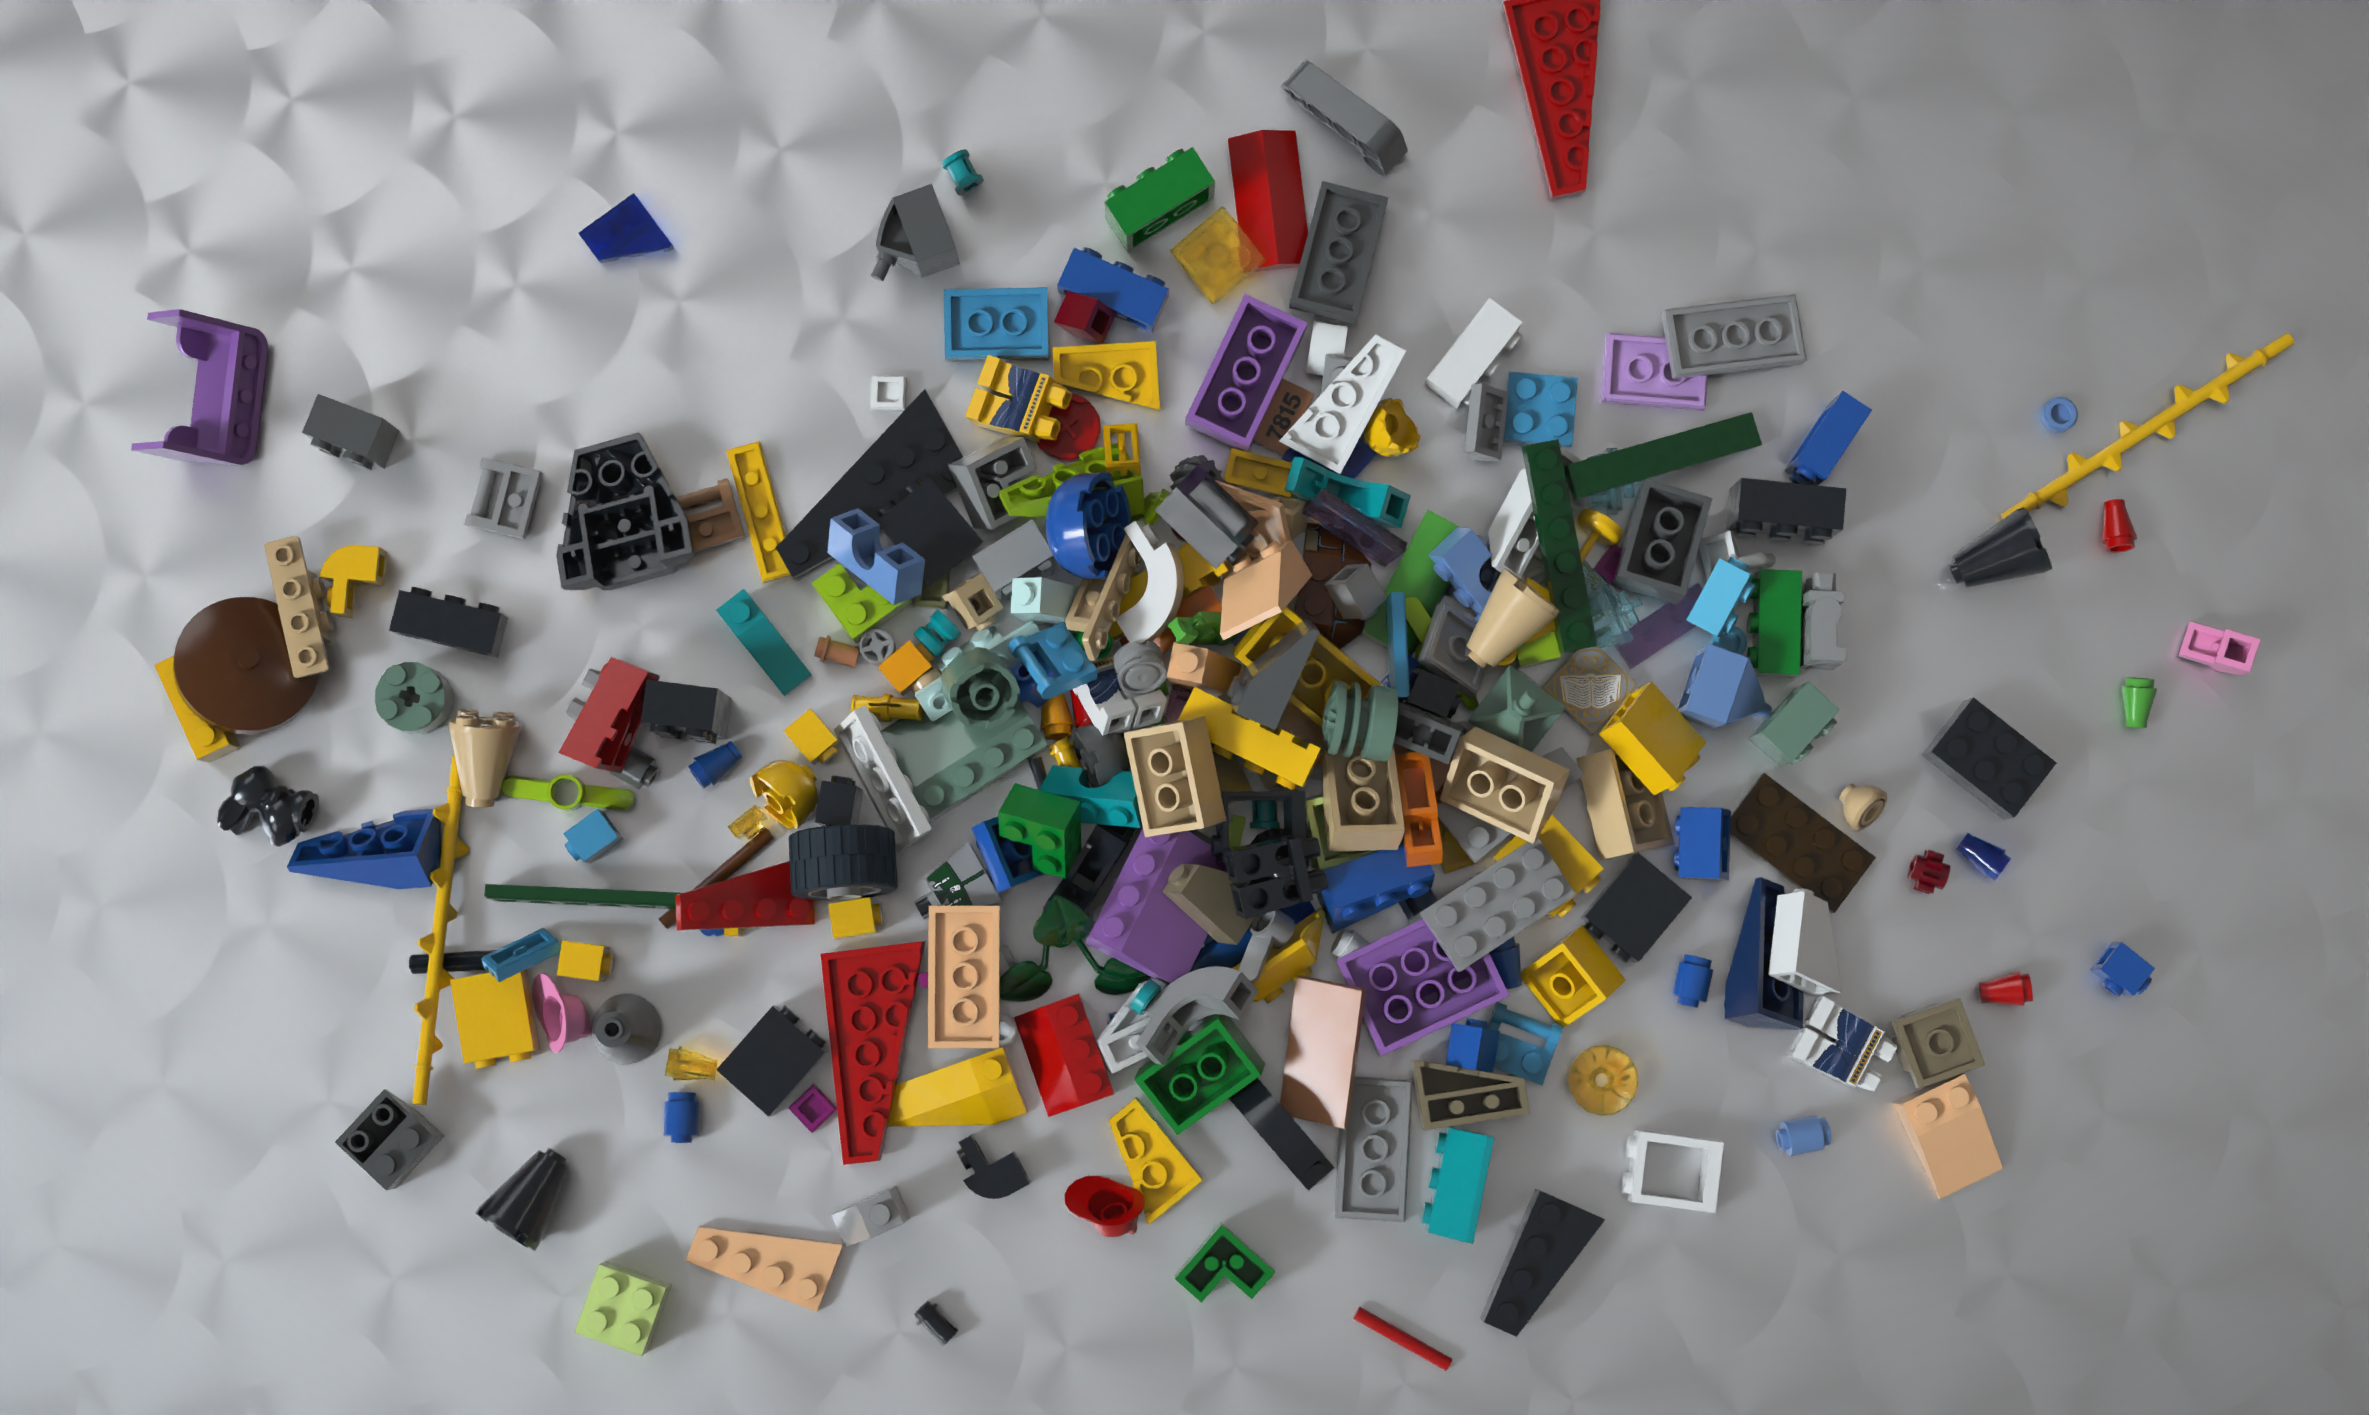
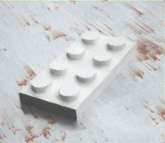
[834,705,932,852]

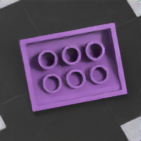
[1085,828,1227,985]
[1336,919,1510,1057]

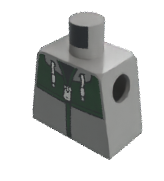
[914,842,1003,919]

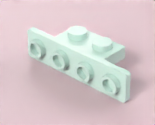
[915,621,1040,721]

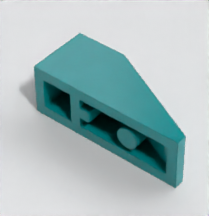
[716,589,812,696]

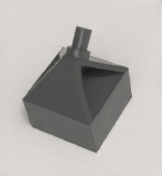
[871,184,960,282]

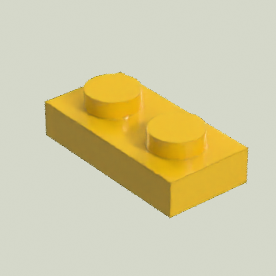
[1223,448,1292,498]

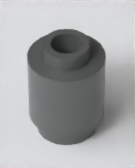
[609,746,659,790]

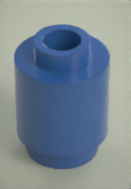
[1672,954,1713,1008]
[663,1092,700,1143]

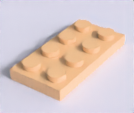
[928,906,1000,1048]

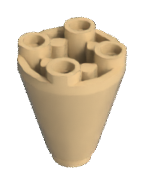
[449,709,521,807]

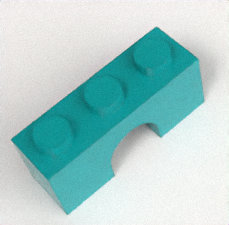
[1039,765,1142,828]

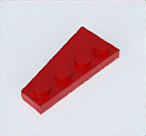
[675,861,815,931]

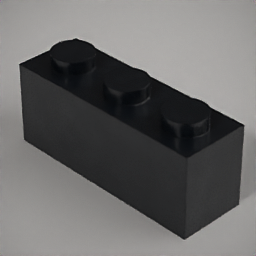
[389,587,508,658]

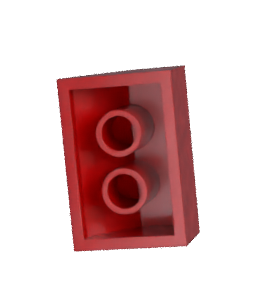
[1014,994,1114,1117]

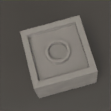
[972,520,1057,601]

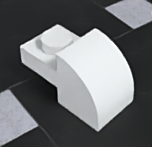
[1305,314,1348,376]

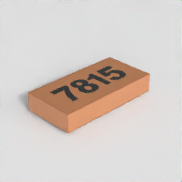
[1254,379,1314,457]

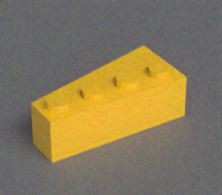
[1178,687,1322,791]

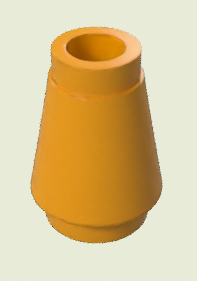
[1040,693,1075,740]

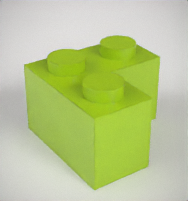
[812,563,912,644]

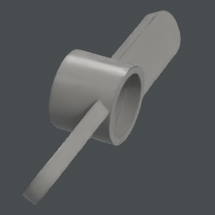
[1238,910,1295,984]

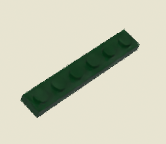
[1521,439,1597,653]

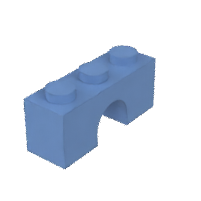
[827,508,925,605]
[1428,527,1498,624]

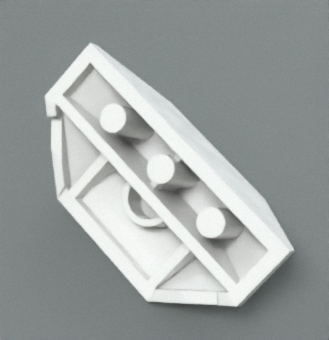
[1488,445,1583,581]

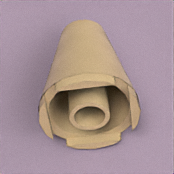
[1466,568,1561,668]

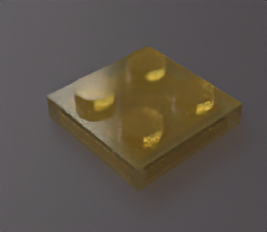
[1169,206,1267,304]

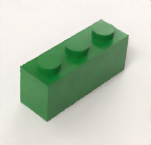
[1746,569,1802,678]

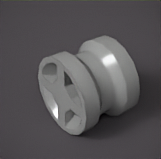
[859,629,896,666]

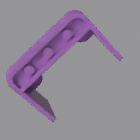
[131,309,268,465]

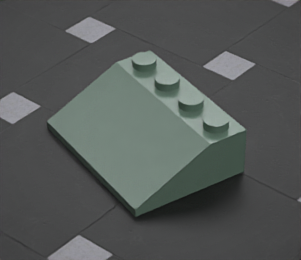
[880,698,1049,822]

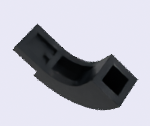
[1043,824,1137,910]
[1229,1078,1335,1191]

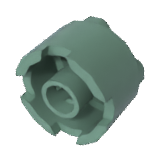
[941,647,1020,729]
[375,662,454,734]

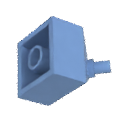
[1677,644,1772,730]

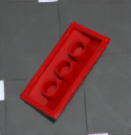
[1228,130,1308,273]

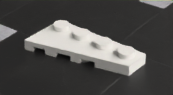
[1279,334,1407,474]

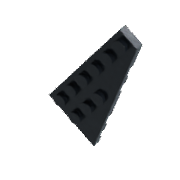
[776,389,963,580]

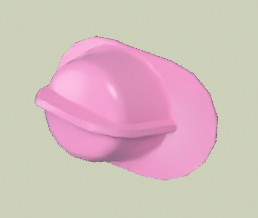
[532,973,592,1053]

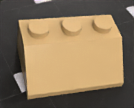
[1124,716,1226,837]
[1439,727,1570,844]
[1576,749,1674,860]

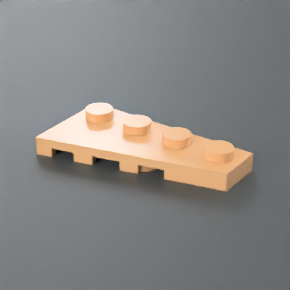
[685,1226,844,1312]

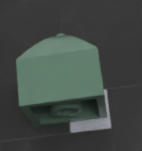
[1468,664,1566,752]

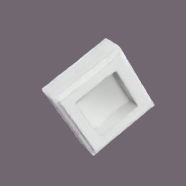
[870,375,907,412]

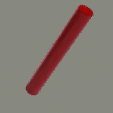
[1353,1306,1452,1371]

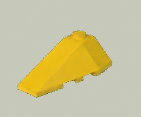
[888,1047,1028,1127]

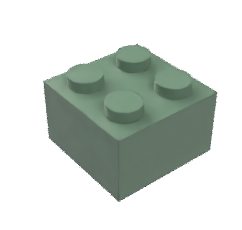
[1749,681,1840,767]

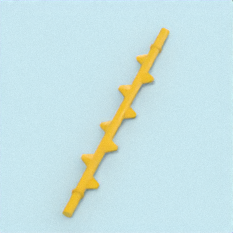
[2001,333,2294,520]
[412,754,469,1105]

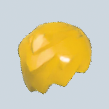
[1364,398,1421,457]

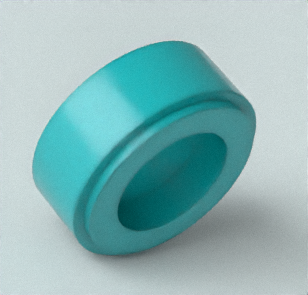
[1130,979,1161,1015]

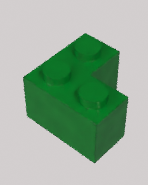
[998,783,1082,879]
[1174,1222,1275,1303]

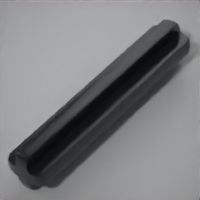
[409,950,496,974]

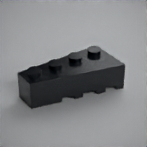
[1480,1188,1605,1337]

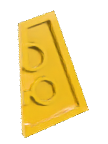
[1052,341,1160,411]
[1108,1097,1203,1225]

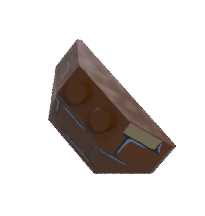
[1295,523,1372,650]

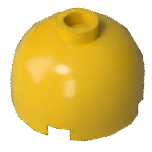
[750,760,818,830]

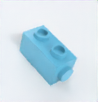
[1687,556,1755,638]

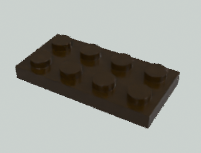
[1730,773,1876,913]

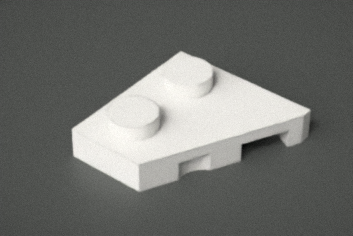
[1096,981,1151,1073]

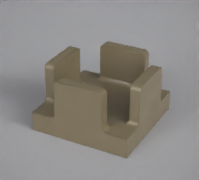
[1891,998,1985,1089]

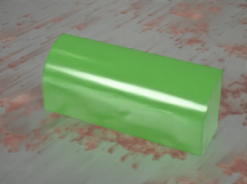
[1361,510,1459,656]

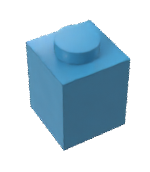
[563,809,624,863]

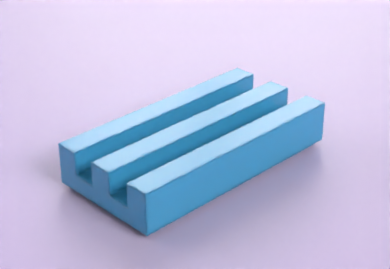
[481,928,561,982]

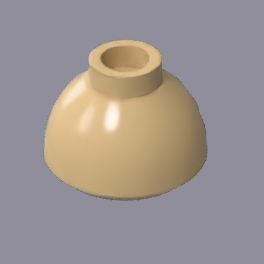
[1839,784,1887,830]

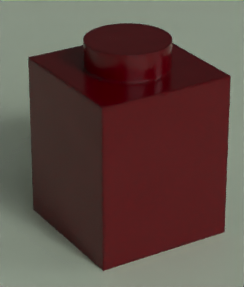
[1054,291,1117,344]

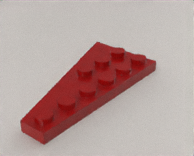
[1502,0,1601,200]
[820,941,926,1165]

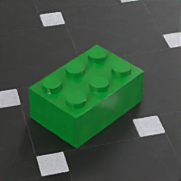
[1104,147,1215,253]
[1134,1014,1265,1135]

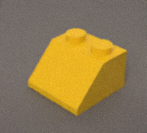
[1521,925,1626,1028]

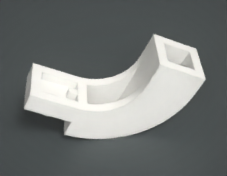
[1116,521,1184,644]

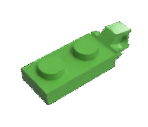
[1167,611,1237,646]

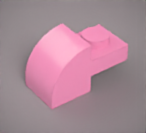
[2178,621,2261,675]

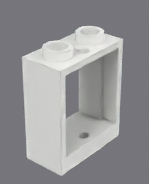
[1622,1130,1724,1213]

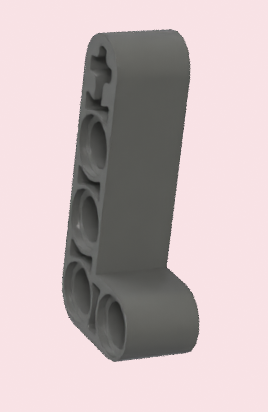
[1281,59,1408,177]

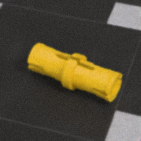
[851,694,924,722]

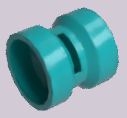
[913,609,962,658]

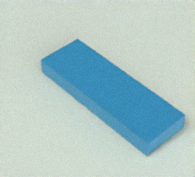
[1385,592,1410,701]

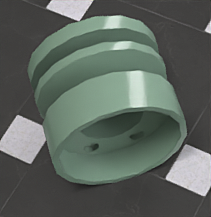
[1322,680,1398,762]

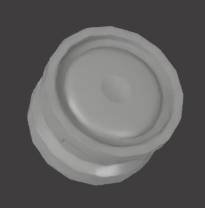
[1113,640,1167,694]

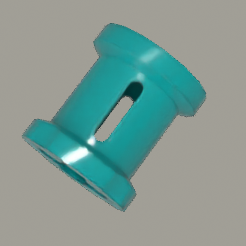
[941,149,984,195]
[1250,801,1280,829]

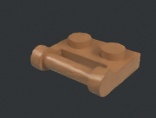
[676,478,746,553]

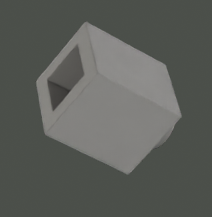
[1324,564,1387,621]

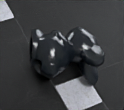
[217,766,319,847]

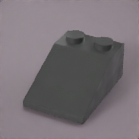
[1227,619,1320,730]

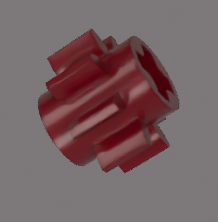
[1907,849,1950,894]

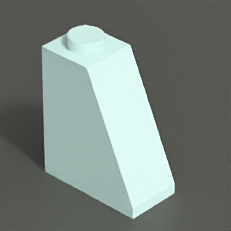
[1010,577,1079,625]

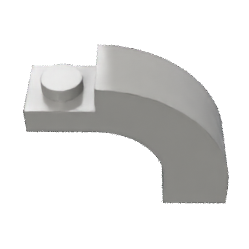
[1136,966,1259,1066]

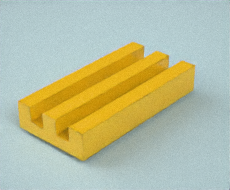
[1103,423,1141,477]

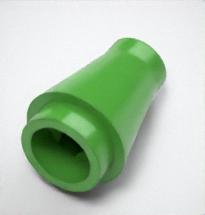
[2121,677,2157,728]

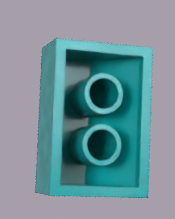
[1421,1127,1494,1244]

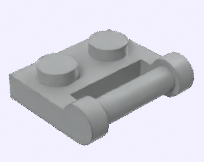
[464,458,543,539]

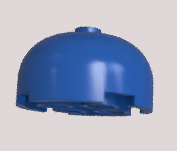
[1045,472,1132,579]

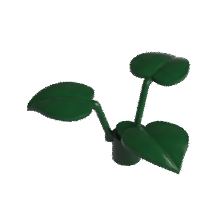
[1000,894,1151,1002]

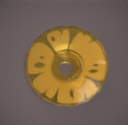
[1568,1045,1638,1116]

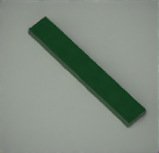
[1564,412,1762,500]
[484,884,681,909]

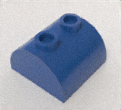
[971,817,1045,893]

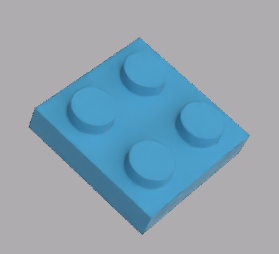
[1503,371,1578,448]

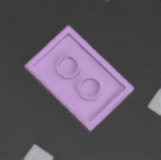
[1601,333,1708,411]

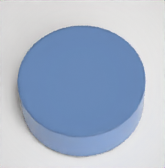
[2040,397,2078,433]

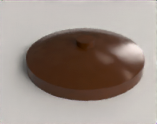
[173,597,319,735]

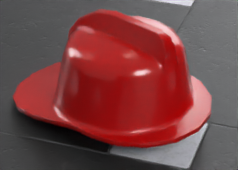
[1064,1176,1145,1238]

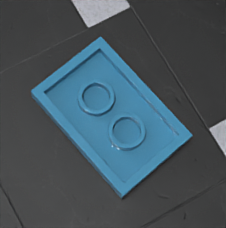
[944,287,1049,360]

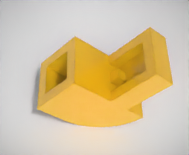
[320,545,387,618]

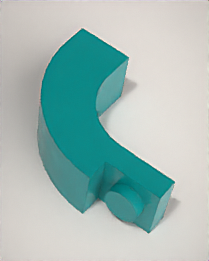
[1284,457,1411,528]

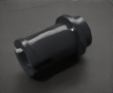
[913,1300,958,1346]

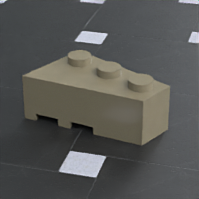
[1410,1059,1530,1130]

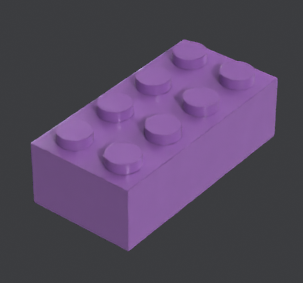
[1185,294,1308,452]

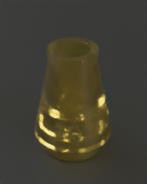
[665,1046,718,1081]

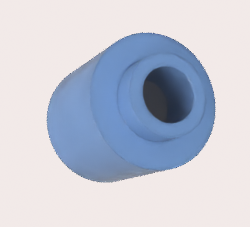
[1776,1115,1831,1156]

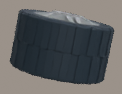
[788,824,898,900]

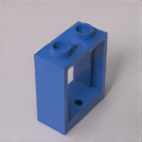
[1784,391,1872,485]

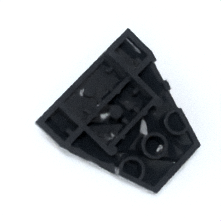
[556,432,695,590]

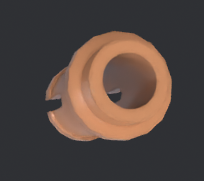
[814,635,860,668]

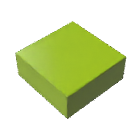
[1229,814,1246,847]

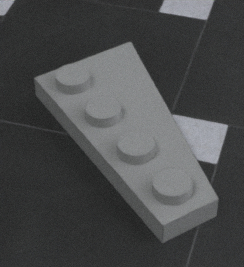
[1437,747,1584,863]

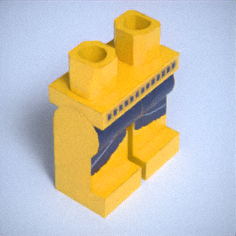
[965,355,1072,443]

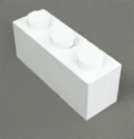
[1424,298,1523,409]

